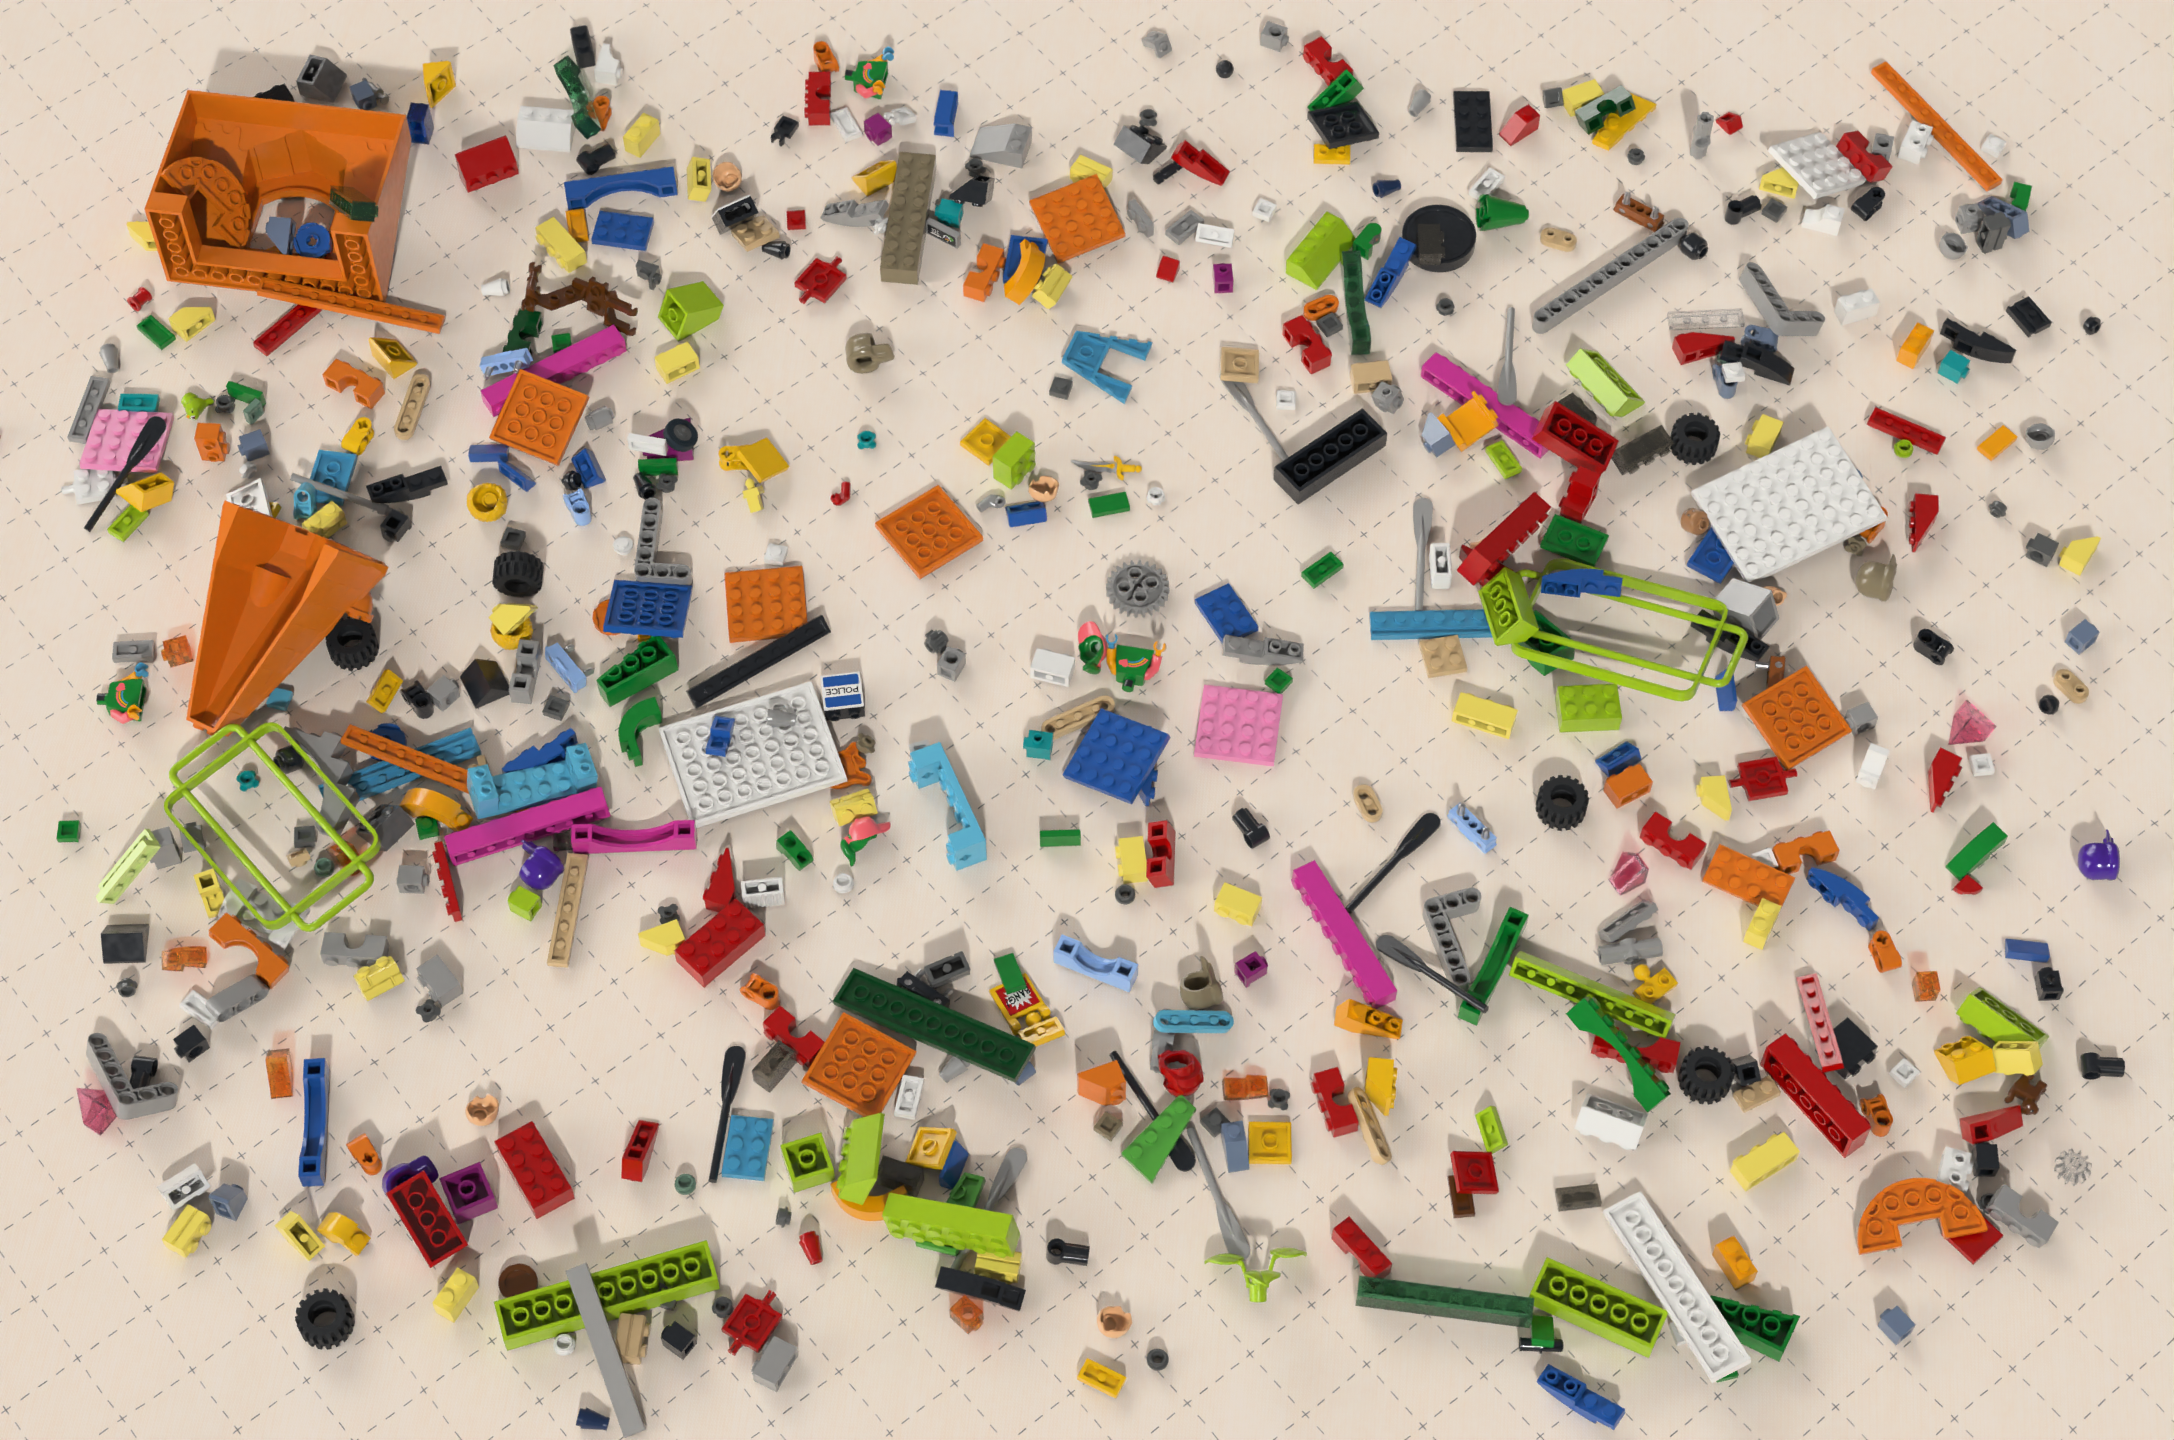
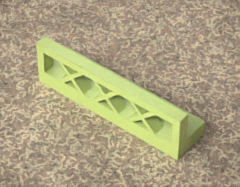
[96,829,161,904]

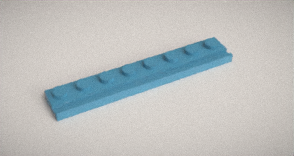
[1369,609,1493,640]
[318,727,482,801]

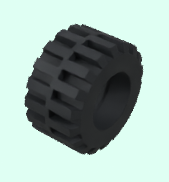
[1669,413,1720,465]
[492,551,544,597]
[325,616,379,671]
[1536,775,1589,831]
[1678,1046,1735,1105]
[295,1288,355,1350]

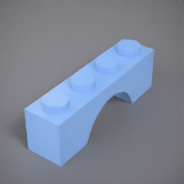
[1053,934,1138,993]

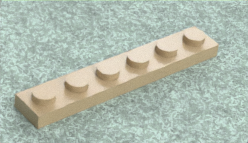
[547,853,589,968]

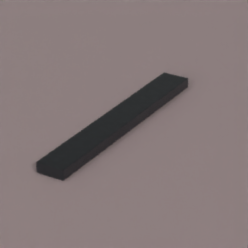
[686,615,831,709]

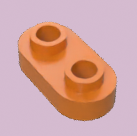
[1303,295,1339,321]

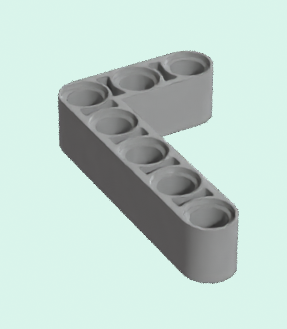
[1739,262,1825,336]
[634,497,692,585]
[1422,887,1481,992]
[86,1033,178,1120]

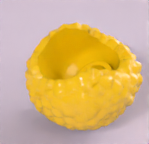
[467,483,508,522]
[490,618,533,650]

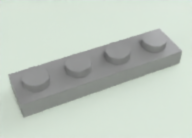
[67,376,111,444]

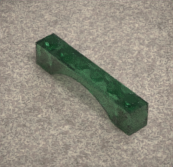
[553,55,602,140]
[1340,251,1371,355]

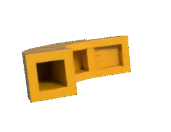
[1004,239,1045,305]
[399,788,473,832]
[830,1181,908,1221]

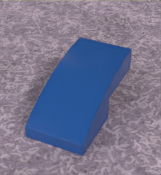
[706,716,735,757]

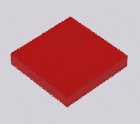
[1450,1151,1499,1194]
[1941,1217,2004,1265]

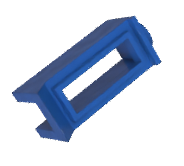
[933,90,958,137]

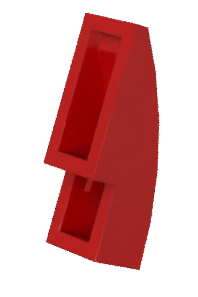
[1171,140,1230,186]

